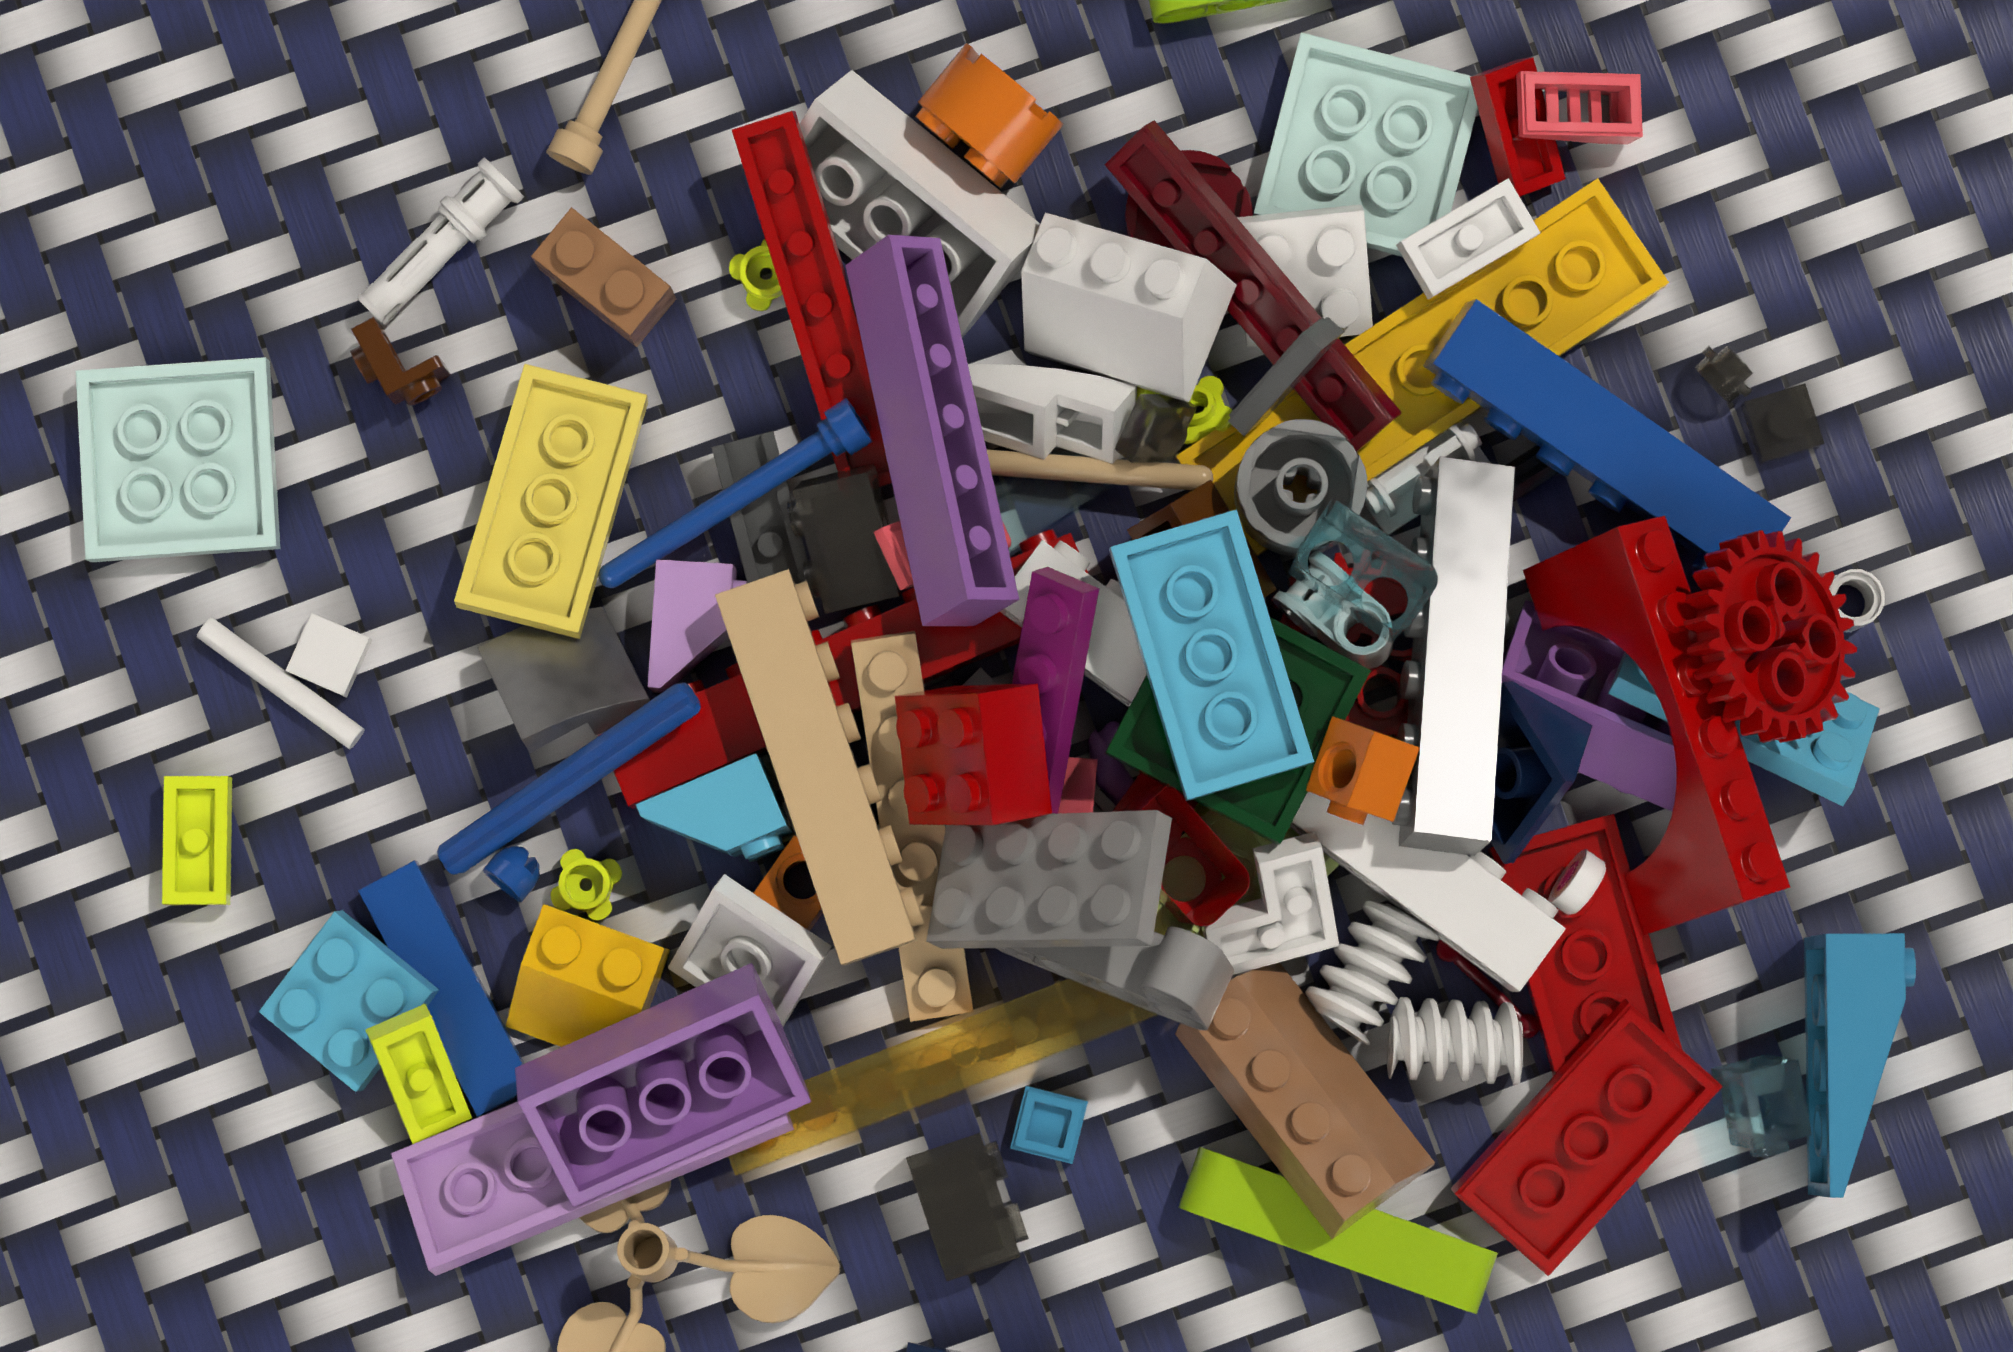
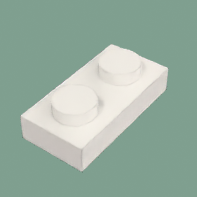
[1396,178,1540,300]

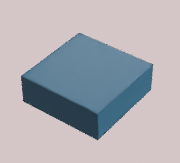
[1010,1086,1088,1164]

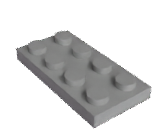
[926,810,1172,949]

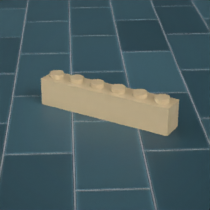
[715,569,924,966]

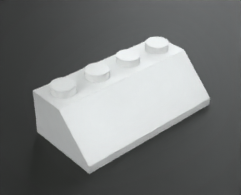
[800,70,1040,338]

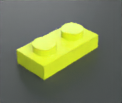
[162,776,232,905]
[365,1004,472,1144]

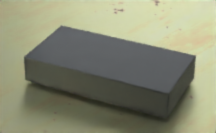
[1228,317,1344,436]

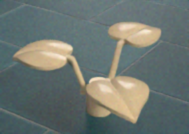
[557,1180,840,1352]

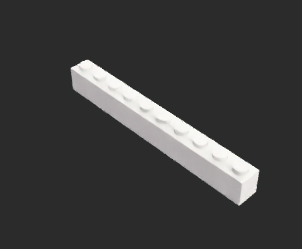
[1000,540,1566,992]

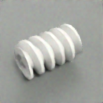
[1305,901,1439,1046]
[1387,997,1523,1085]

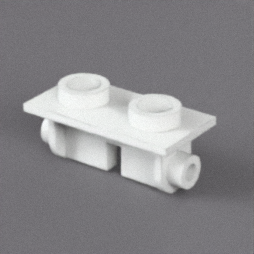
[1364,422,1490,537]

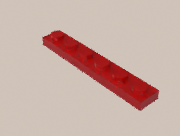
[732,111,892,497]

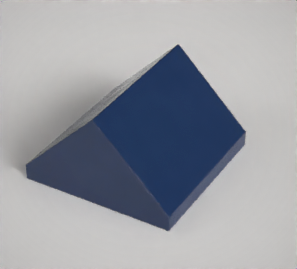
[1491,681,1593,864]

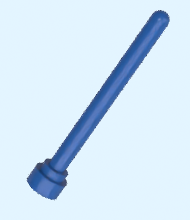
[598,398,873,588]

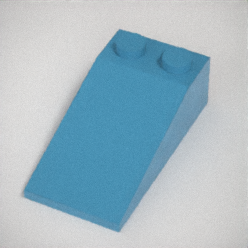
[1804,933,1916,1198]

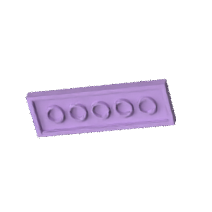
[391,1101,794,1276]

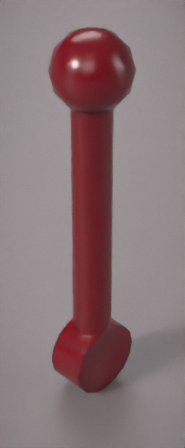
[1436,940,1539,1039]

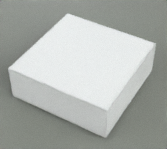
[285,613,372,698]

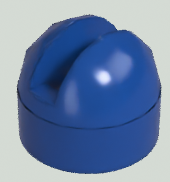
[483,846,540,902]

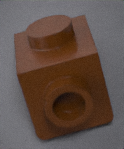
[350,317,450,406]

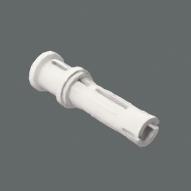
[356,157,524,326]

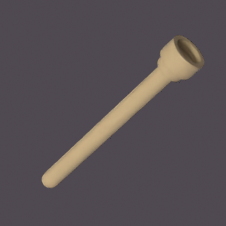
[546,0,662,175]
[987,450,1213,490]

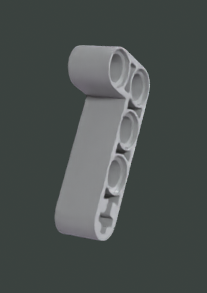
[996,926,1234,1031]

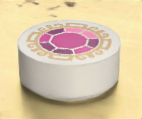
[1548,849,1606,915]

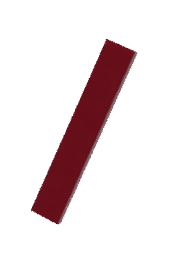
[1105,120,1402,452]

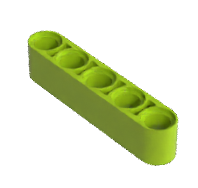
[1178,1147,1498,1314]

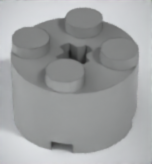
[1234,419,1367,557]

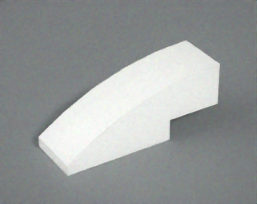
[968,364,1137,464]

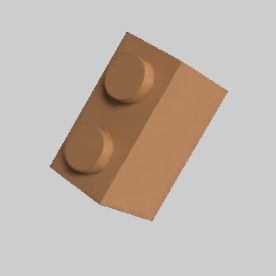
[531,207,676,347]

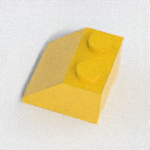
[505,904,671,1047]

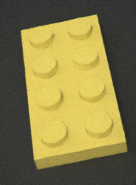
[454,364,648,639]

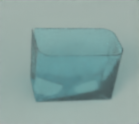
[1288,499,1438,643]

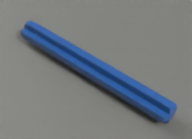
[437,683,701,875]

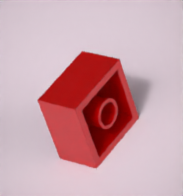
[895,683,1052,825]

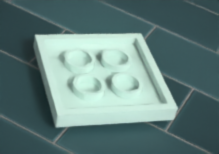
[1253,32,1478,257]
[76,357,280,562]

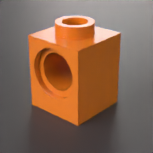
[1306,716,1420,825]
[754,835,823,931]

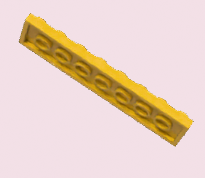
[1175,178,1669,556]

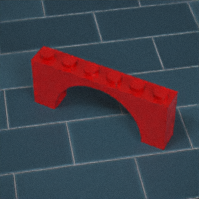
[1523,516,1790,935]

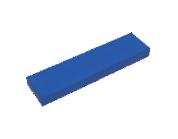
[358,860,525,1117]

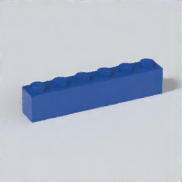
[1423,299,1791,570]

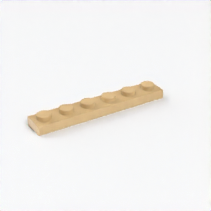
[851,631,974,1022]

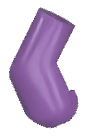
[1087,721,1135,805]

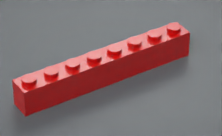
[598,529,1088,809]

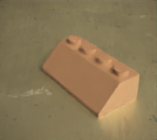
[1175,962,1435,1239]

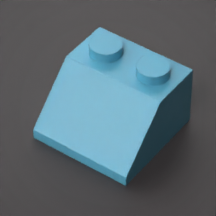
[636,753,793,862]

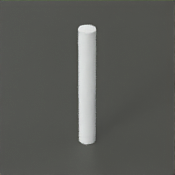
[197,617,365,749]

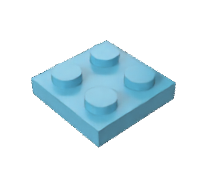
[259,910,439,1092]

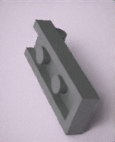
[711,431,818,599]

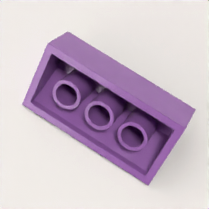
[1501,600,1676,811]
[515,963,811,1207]

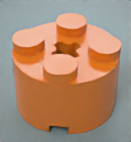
[915,43,1064,189]

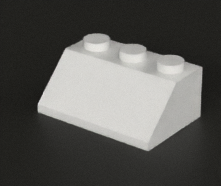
[1021,213,1237,403]

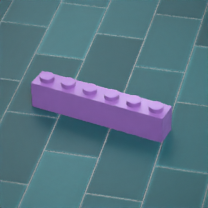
[846,234,1019,626]

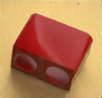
[1122,784,1250,926]

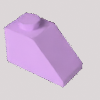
[648,560,747,693]

